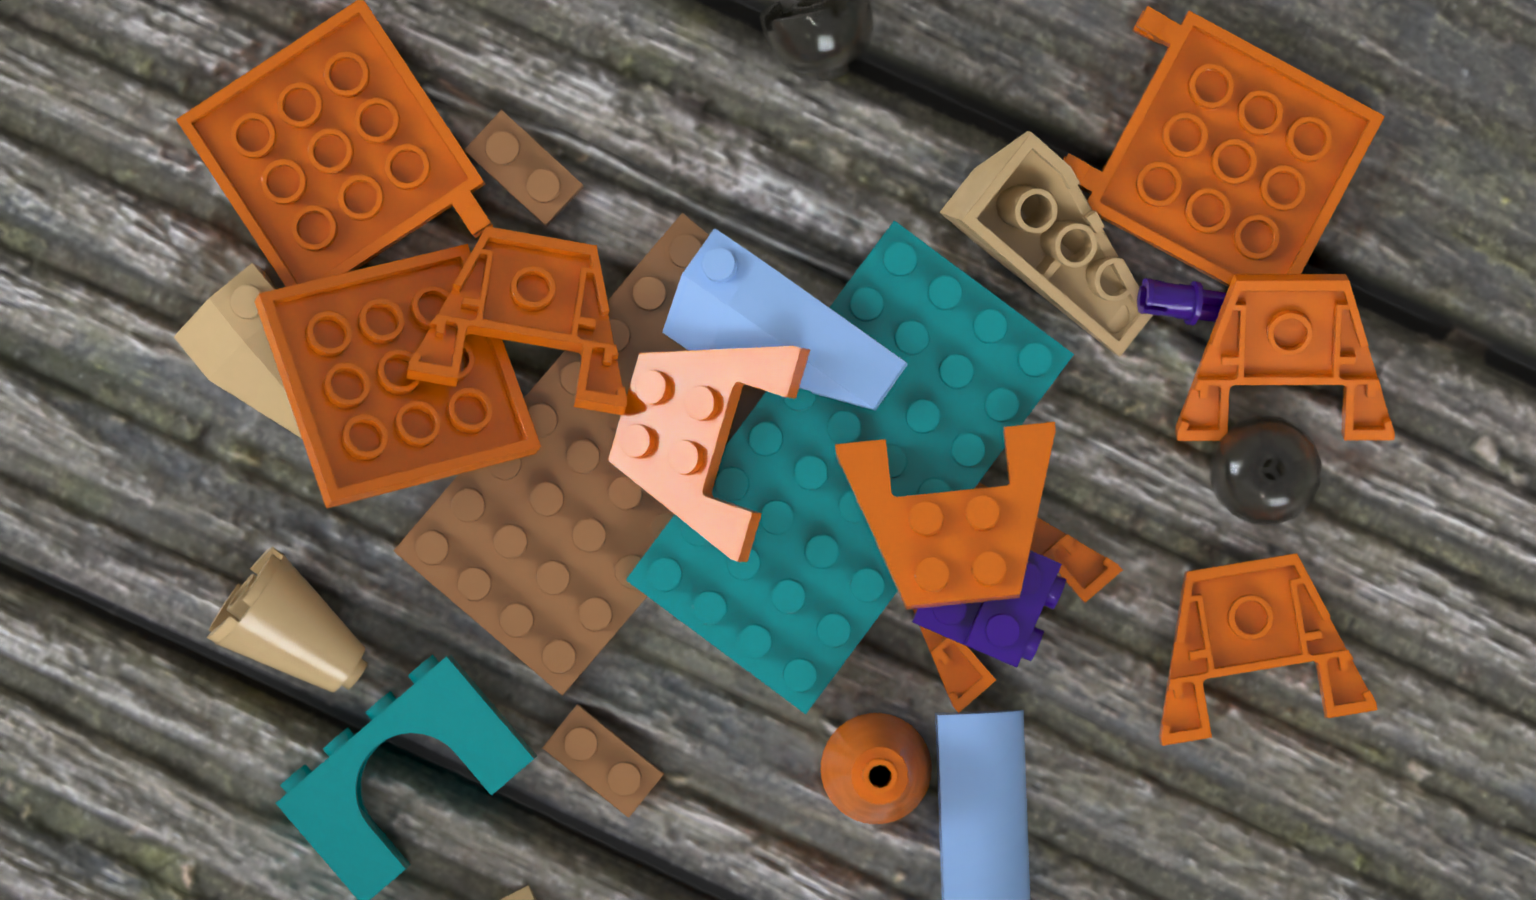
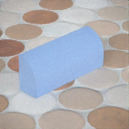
[935,710,1031,900]

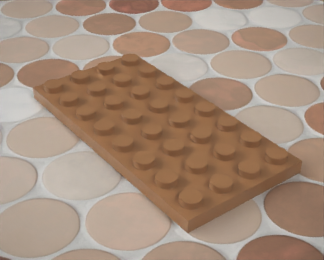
[394,213,766,696]

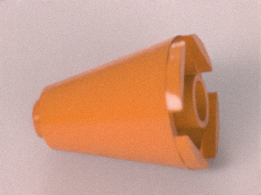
[821,713,932,824]

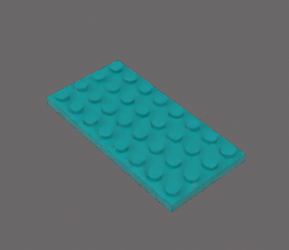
[626,220,1074,714]

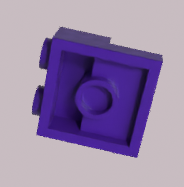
[912,550,1067,668]

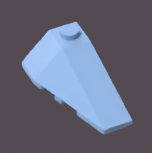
[662,228,908,411]

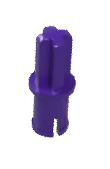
[1137,278,1226,326]

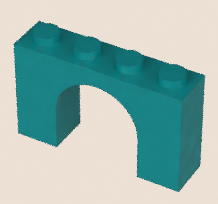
[276,655,537,900]

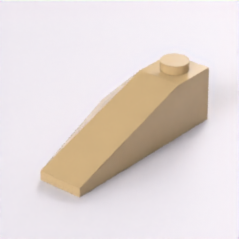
[940,131,1153,357]
[174,263,302,439]

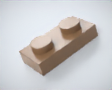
[464,109,584,227]
[542,704,664,818]

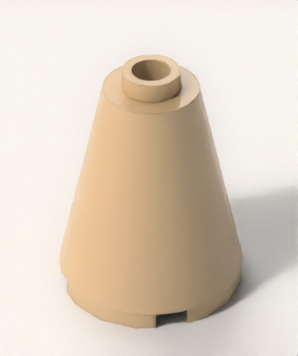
[207,546,368,693]

